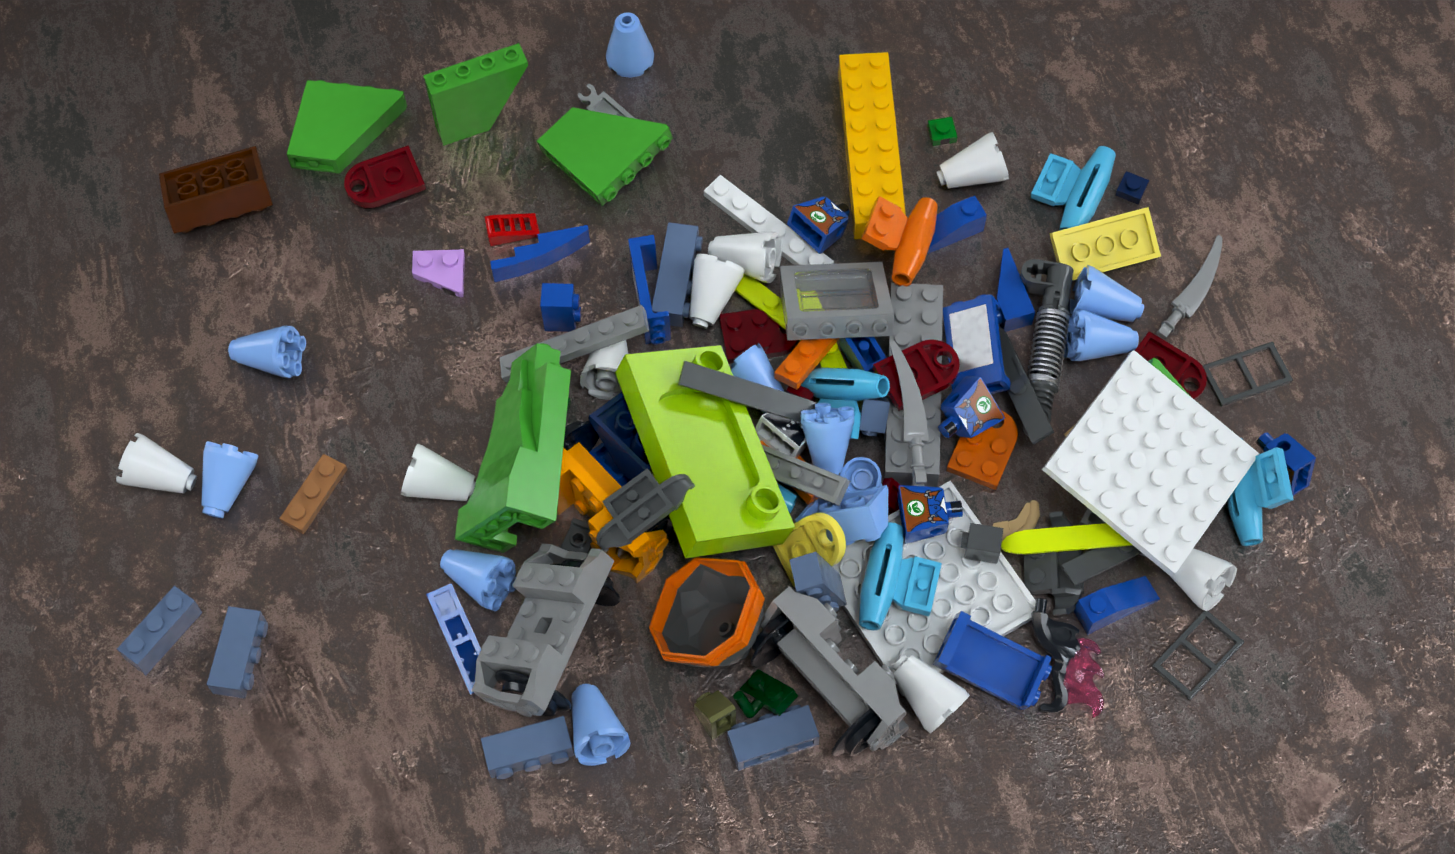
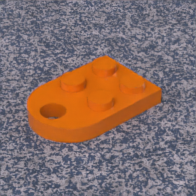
[946,410,1018,490]

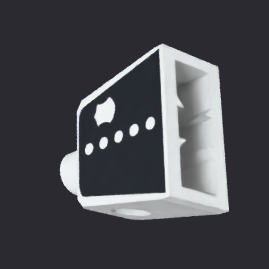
[755,412,807,458]

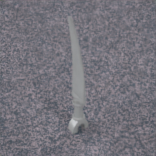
[1155,235,1222,340]
[889,341,929,486]

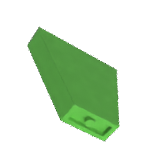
[423,43,528,146]
[287,80,407,174]
[537,107,673,206]

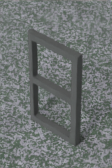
[1202,342,1293,407]
[1152,610,1244,700]

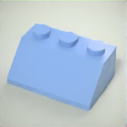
[795,485,888,546]

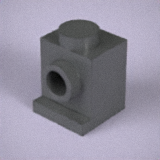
[560,517,592,553]

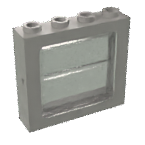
[780,262,894,340]

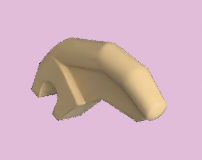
[993,500,1040,541]

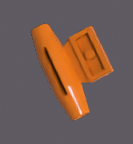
[861,196,938,286]

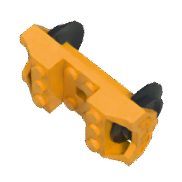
[557,420,674,583]

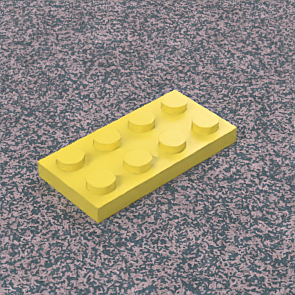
[1049,207,1161,280]

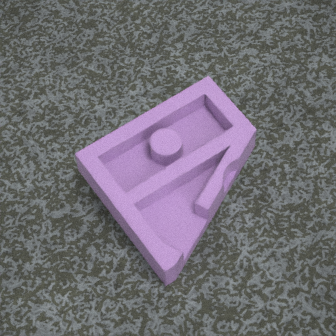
[412,249,465,297]

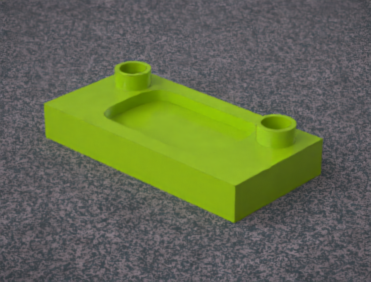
[615,345,795,558]

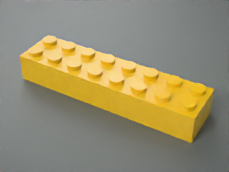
[838,52,906,239]

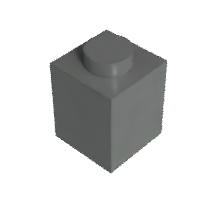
[961,523,1004,564]

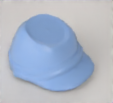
[839,457,882,492]

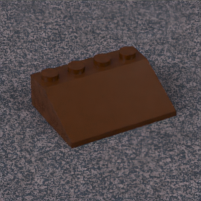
[159,146,273,234]

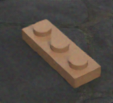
[279,454,348,534]

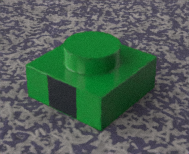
[927,117,958,146]

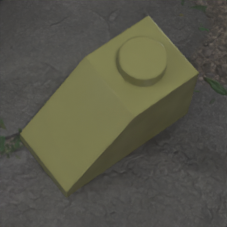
[694,690,736,741]

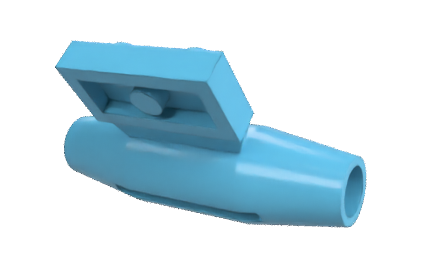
[1031,146,1116,231]
[801,368,890,439]
[1227,438,1294,546]
[859,522,942,631]

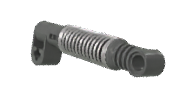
[1020,259,1074,438]

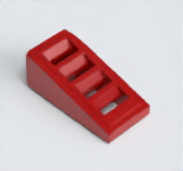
[484,213,540,246]

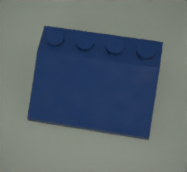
[588,392,654,481]

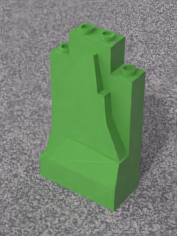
[455,343,571,553]

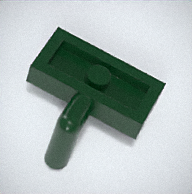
[733,669,798,718]

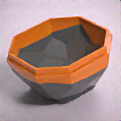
[649,557,765,667]

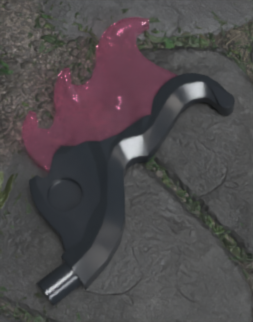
[1032,598,1104,718]

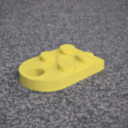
[773,513,846,587]

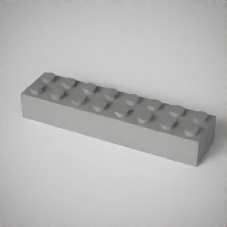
[883,283,943,487]

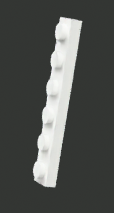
[704,175,834,265]

